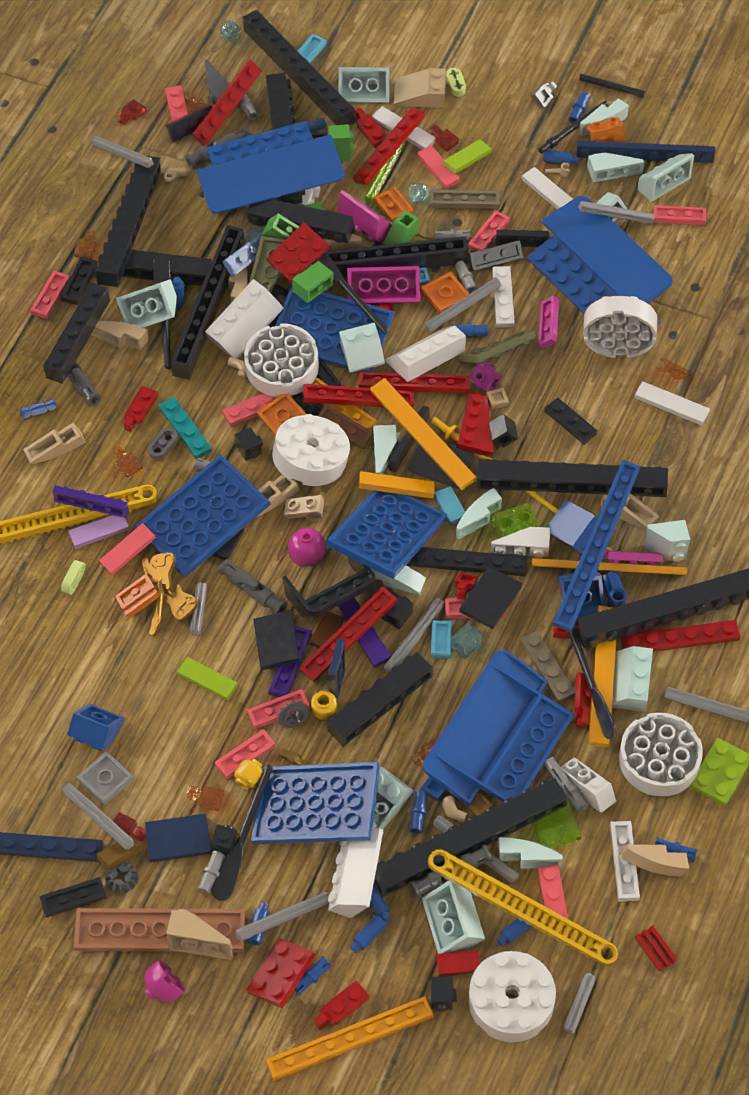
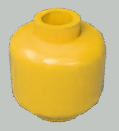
[311,691,337,720]
[234,759,263,790]

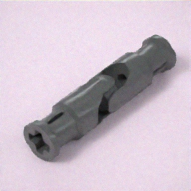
[185,126,251,169]
[67,361,101,407]
[218,559,287,614]
[411,844,493,898]

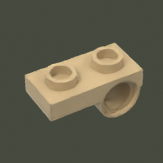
[284,495,324,522]

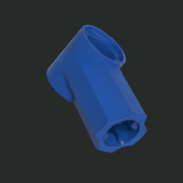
[602,571,627,608]

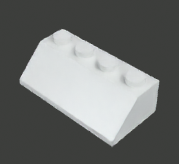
[205,279,284,359]
[385,325,466,382]
[328,828,383,918]

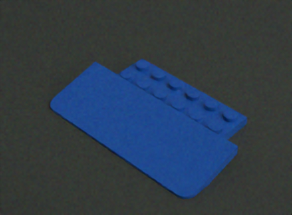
[197,121,345,213]
[527,196,673,314]
[423,650,575,806]

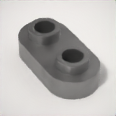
[148,428,178,460]

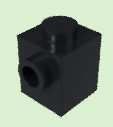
[489,414,518,448]
[234,427,263,461]
[210,824,237,857]
[431,977,457,1012]

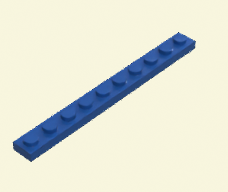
[553,460,641,632]

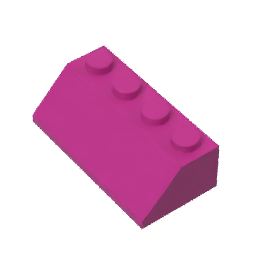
[347,266,420,303]

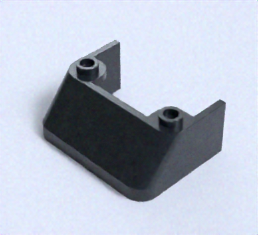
[282,556,376,618]

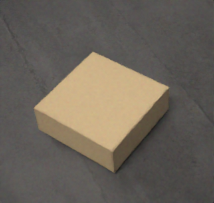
[486,388,509,410]

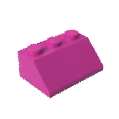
[337,190,393,243]

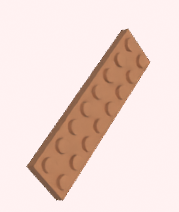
[74,908,245,952]

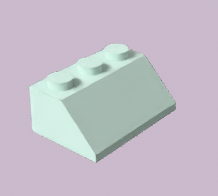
[339,67,389,102]
[637,154,694,202]
[116,279,177,328]
[612,646,653,712]
[422,880,485,954]

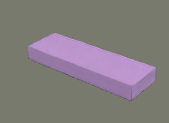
[68,515,129,549]

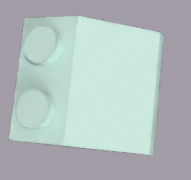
[339,323,385,373]
[644,520,690,562]

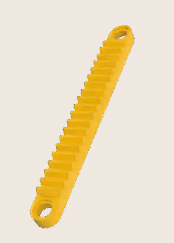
[0,485,157,545]
[428,850,618,965]

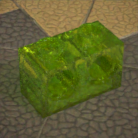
[492,503,537,539]

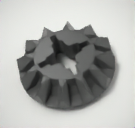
[278,700,309,728]
[104,862,138,894]

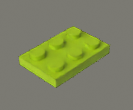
[689,738,749,807]

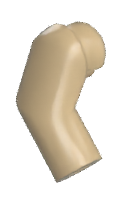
[163,168,187,182]
[228,357,247,378]
[442,796,467,822]

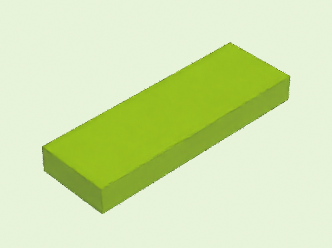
[443,139,492,174]
[177,657,238,701]

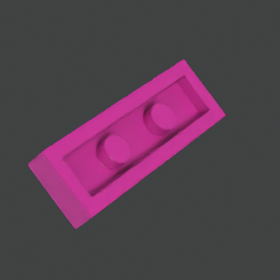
[538,296,559,349]
[603,551,663,565]

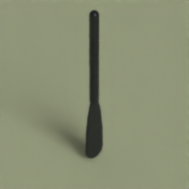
[314,252,389,334]
[152,255,172,369]
[567,627,616,739]
[212,764,273,900]

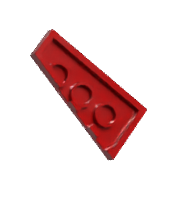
[456,392,494,457]

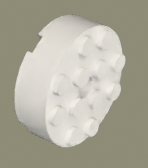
[583,296,657,358]
[244,324,319,397]
[272,414,350,486]
[619,713,703,796]
[469,951,556,1042]

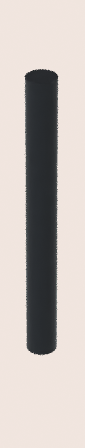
[579,74,645,97]

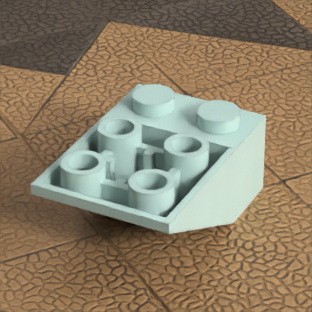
[372,766,414,829]

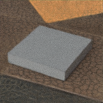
[76,751,134,806]

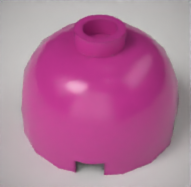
[288,528,326,567]
[145,959,185,1003]

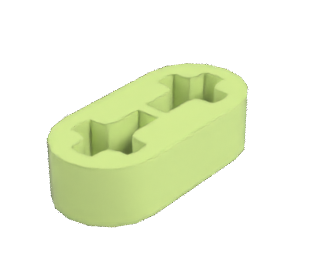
[446,68,466,97]
[61,560,85,595]

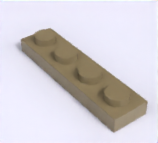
[430,190,499,209]
[520,631,575,704]

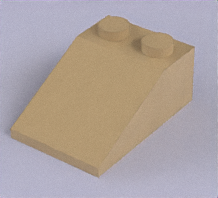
[394,68,446,108]
[166,909,233,960]

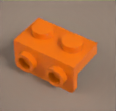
[587,117,625,143]

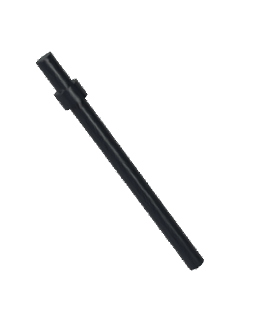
[538,101,609,154]

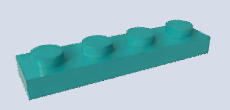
[158,397,212,460]

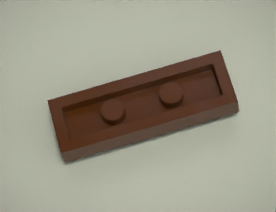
[318,403,373,449]

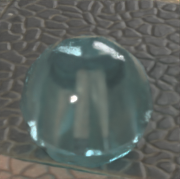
[220,20,241,41]
[408,182,430,203]

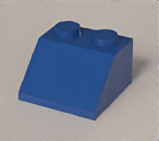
[559,571,605,617]
[67,703,125,750]

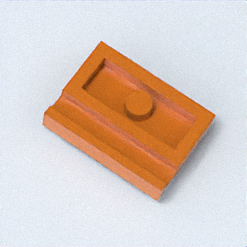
[374,187,414,224]
[115,574,161,618]

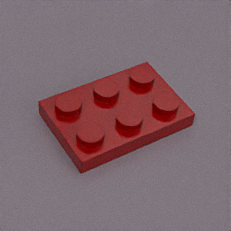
[266,223,330,284]
[246,938,316,1008]

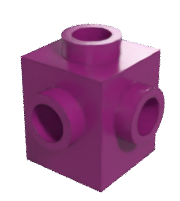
[469,362,503,391]

